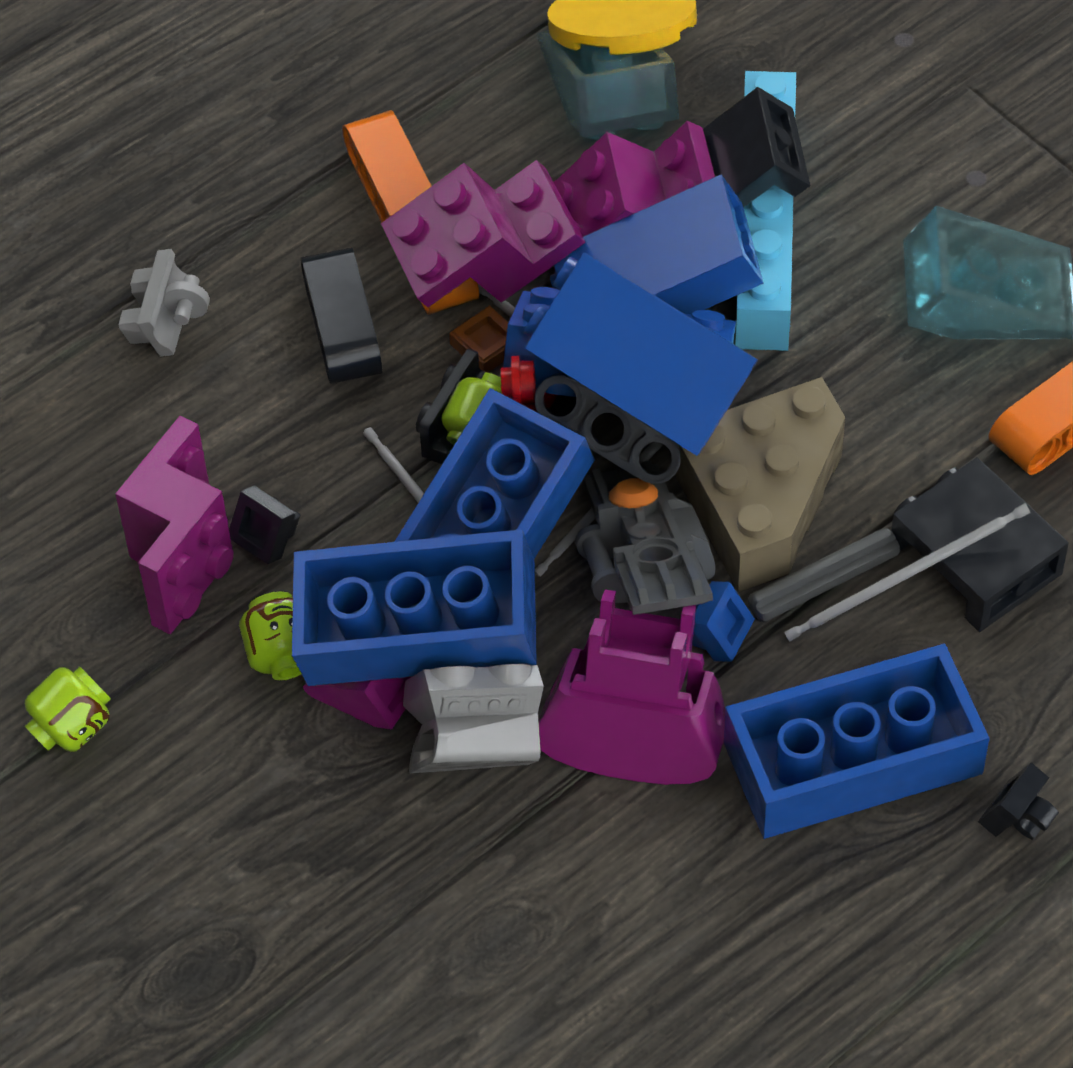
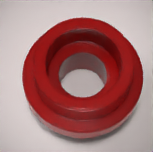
[501,355,536,405]

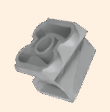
[403,664,544,773]

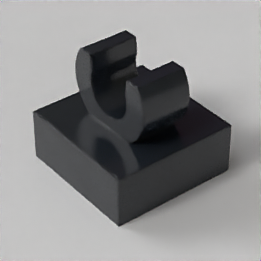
[229,485,301,564]
[978,762,1059,840]

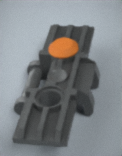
[575,460,715,615]

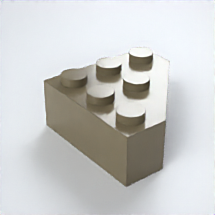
[671,377,845,592]

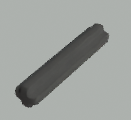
[748,528,900,622]

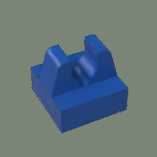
[692,581,755,662]

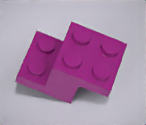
[553,121,715,237]
[381,160,586,307]
[115,416,234,635]

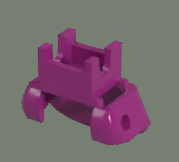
[539,589,725,785]

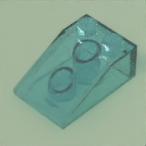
[538,31,679,140]
[903,206,1073,339]

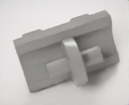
[118,249,210,357]

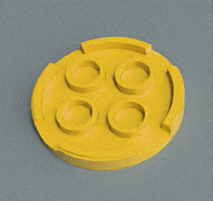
[547,0,697,55]

